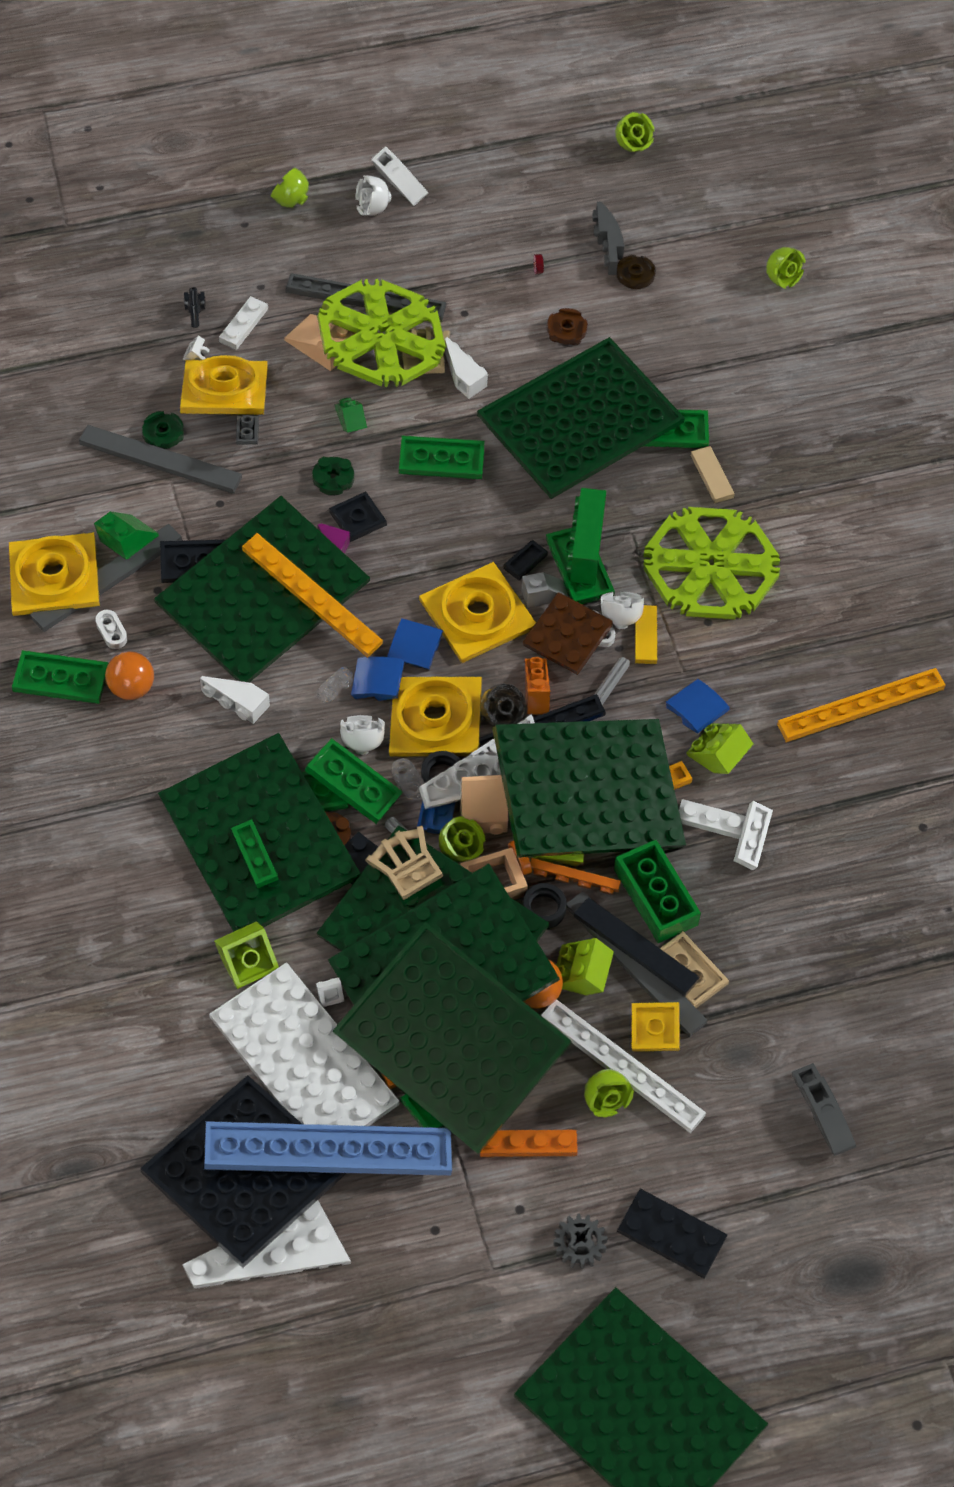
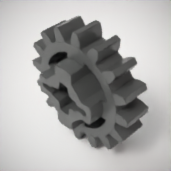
[553,1214,608,1269]

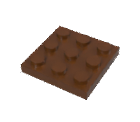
[523,592,613,675]

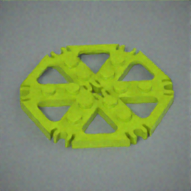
[317,279,446,387]
[643,507,780,620]

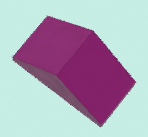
[317,523,350,554]

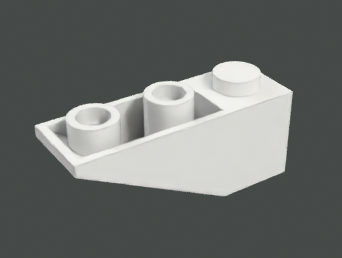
[371,146,428,206]
[444,337,488,399]
[200,676,270,724]

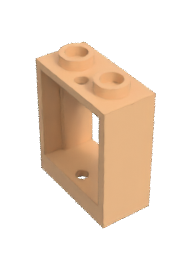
[460,848,528,900]

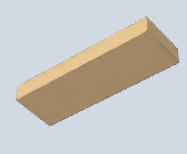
[691,446,735,503]

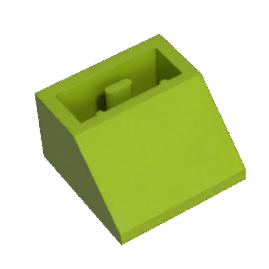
[686,723,754,774]
[556,938,614,995]

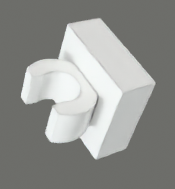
[183,335,210,361]
[316,977,344,1007]

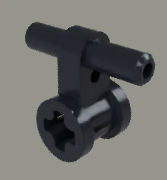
[184,287,205,328]

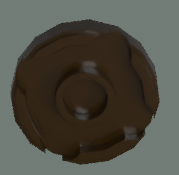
[616,255,656,289]

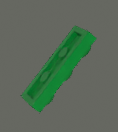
[231,819,279,889]

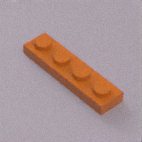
[530,858,621,895]
[480,1130,577,1157]

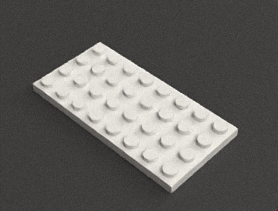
[209,962,399,1126]

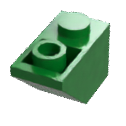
[334,397,367,433]

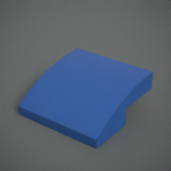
[387,618,443,670]
[351,657,404,701]
[666,679,730,734]

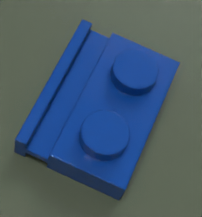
[417,800,456,834]

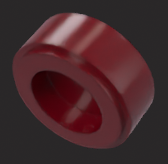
[533,254,544,274]

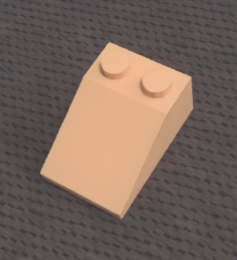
[284,314,356,371]
[460,775,508,835]

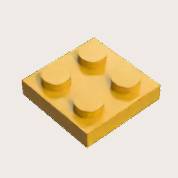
[632,1002,680,1051]

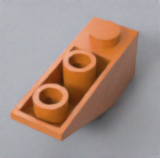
[525,657,550,714]

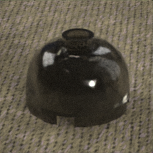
[480,684,525,726]

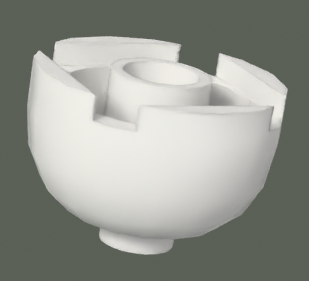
[356,175,391,216]
[601,592,644,629]
[340,715,385,755]

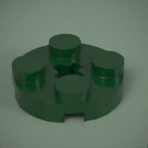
[142,411,184,449]
[312,457,354,495]

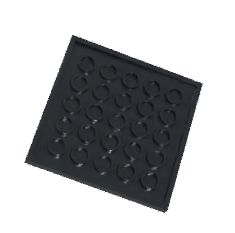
[140,1075,347,1268]

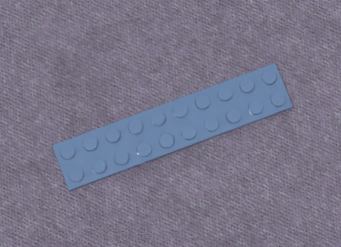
[204,1122,452,1176]

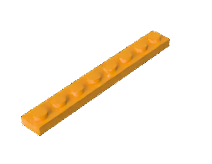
[242,533,383,658]
[777,668,946,742]

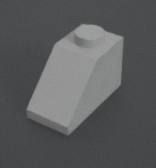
[521,572,568,608]

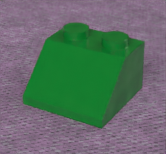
[94,511,159,560]

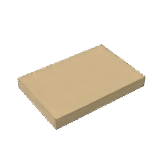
[660,932,729,1008]

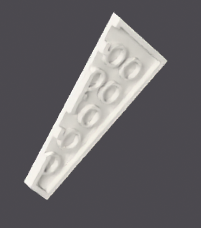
[419,714,535,810]
[183,1200,351,1289]

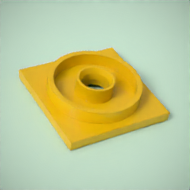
[180,355,268,415]
[9,532,100,616]
[419,562,536,663]
[389,677,482,756]

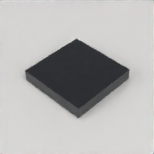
[329,491,387,542]

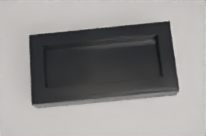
[503,540,548,581]

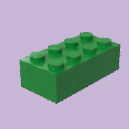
[566,488,607,585]
[614,840,701,943]

